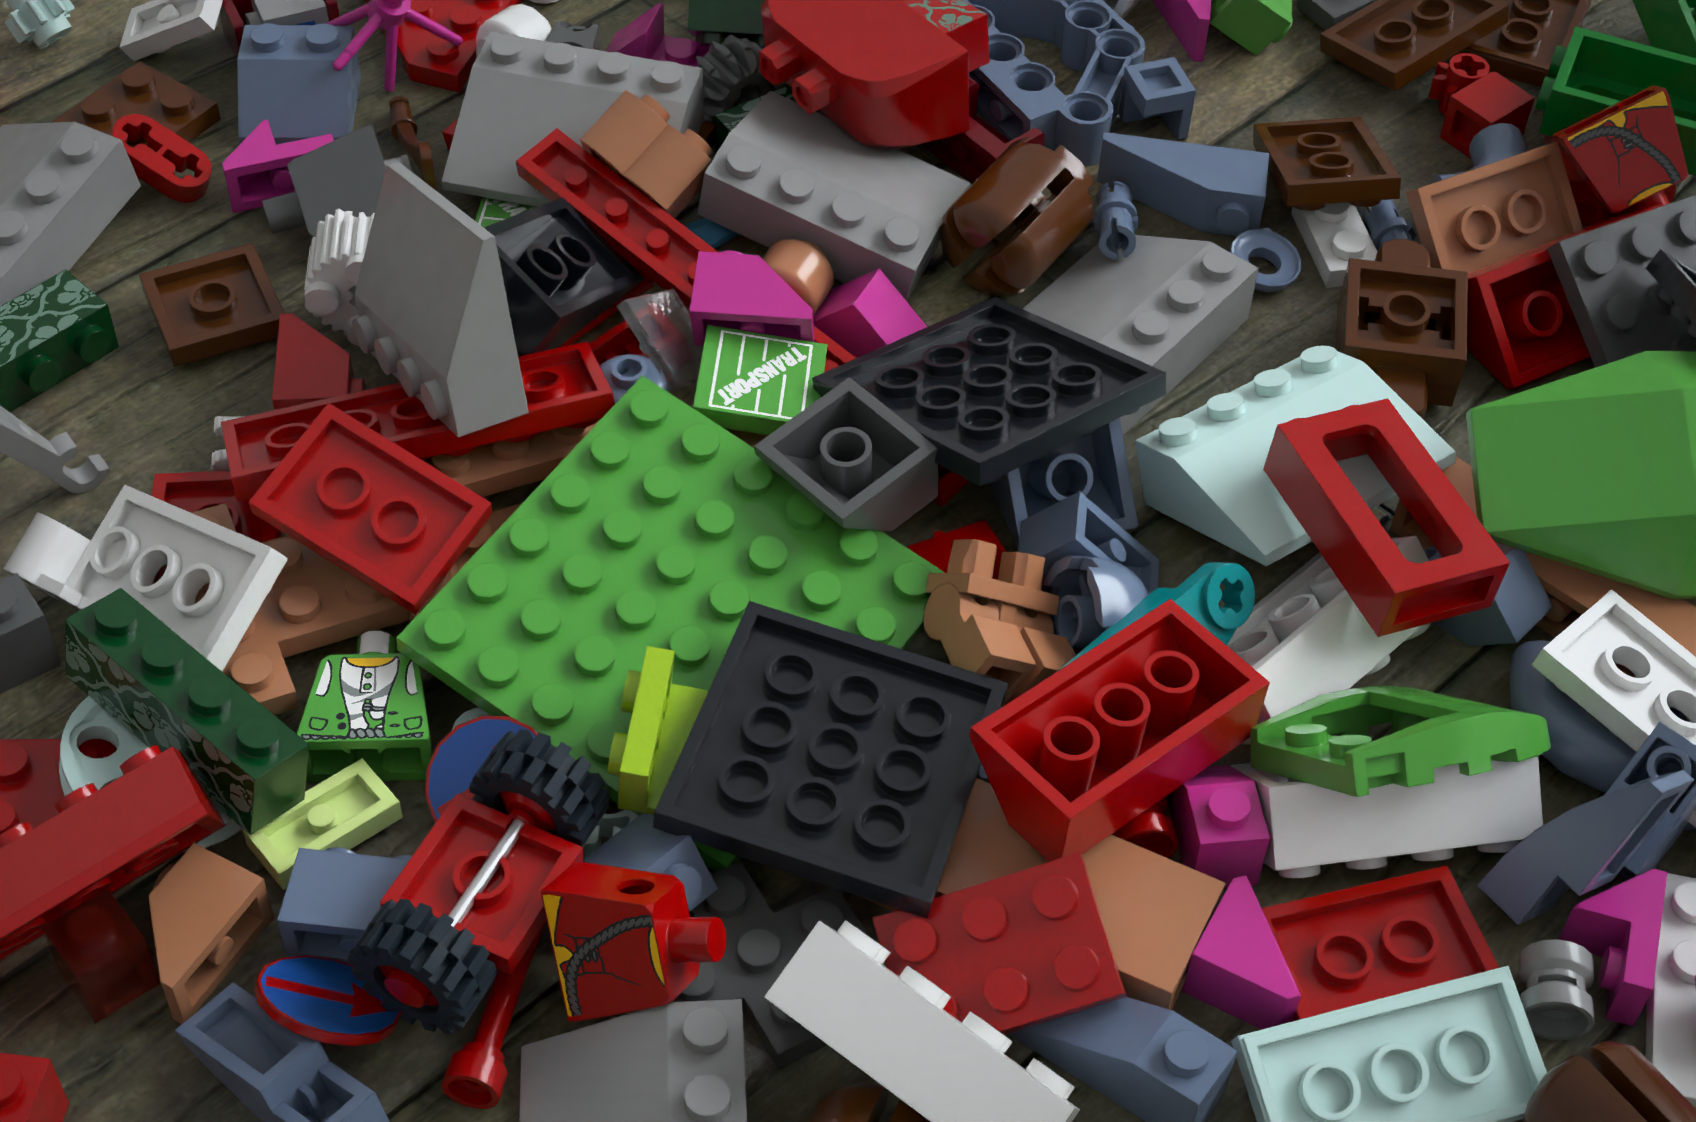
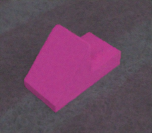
[606,3,710,67]
[222,119,334,213]
[1558,869,1668,1027]

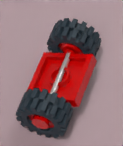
[347,730,610,1034]

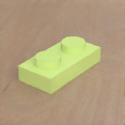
[242,758,403,890]

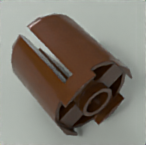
[940,137,1096,298]
[1523,1040,1696,1122]

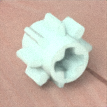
[4,0,75,49]

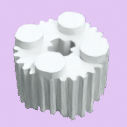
[304,209,375,346]

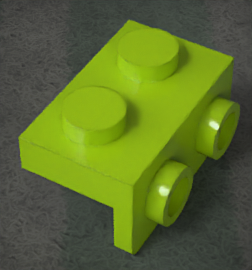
[607,646,709,815]

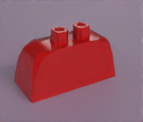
[758,0,970,148]

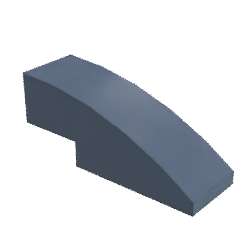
[1477,770,1694,925]
[175,982,390,1122]

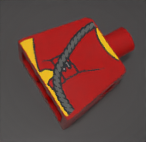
[1553,85,1688,214]
[541,862,726,1021]

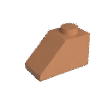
[148,843,274,1024]

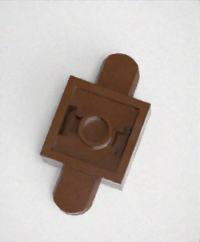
[1335,239,1468,420]

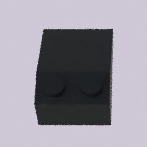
[484,197,644,356]

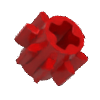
[1428,53,1490,115]

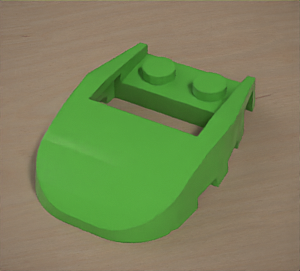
[1250,686,1551,797]

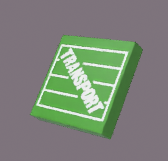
[693,325,828,435]

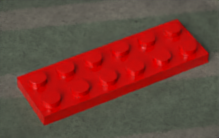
[221,342,615,500]

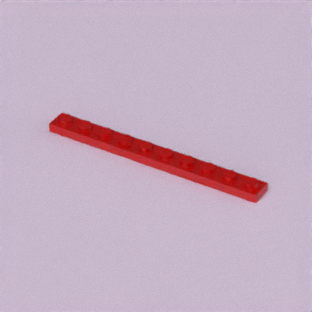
[515,128,969,507]

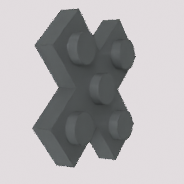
[673,860,869,1069]

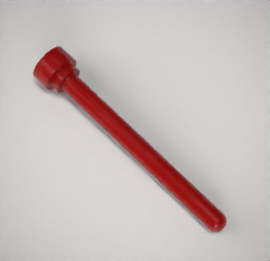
[441,923,545,1109]

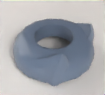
[1230,228,1301,293]

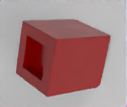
[1440,72,1535,159]

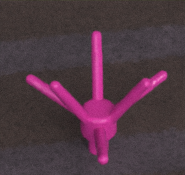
[326,0,463,92]

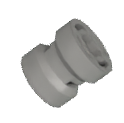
[1519,939,1594,1040]

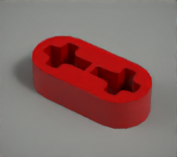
[111,114,212,203]

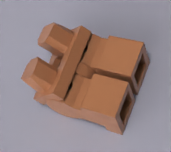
[924,539,1076,706]

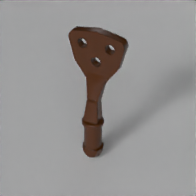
[389,96,437,191]

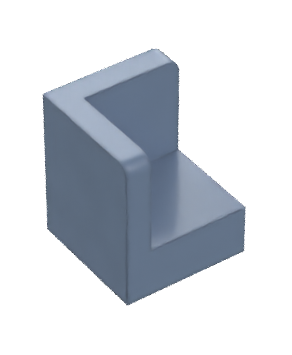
[1118,57,1196,140]

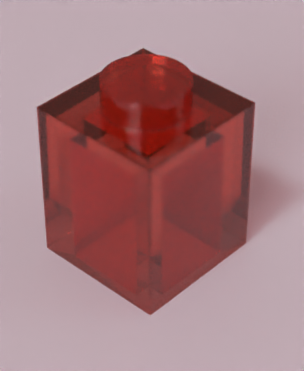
[41,889,160,1024]

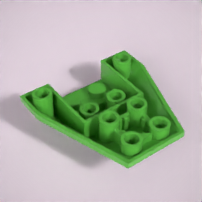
[1466,351,1696,599]

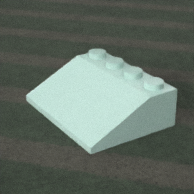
[1135,345,1457,566]

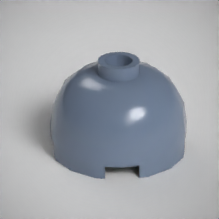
[1042,556,1148,655]

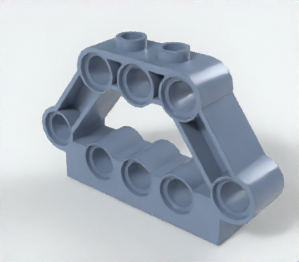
[963,0,1145,167]

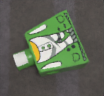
[297,631,433,782]

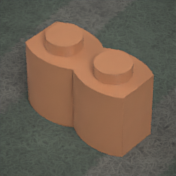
[580,90,713,218]

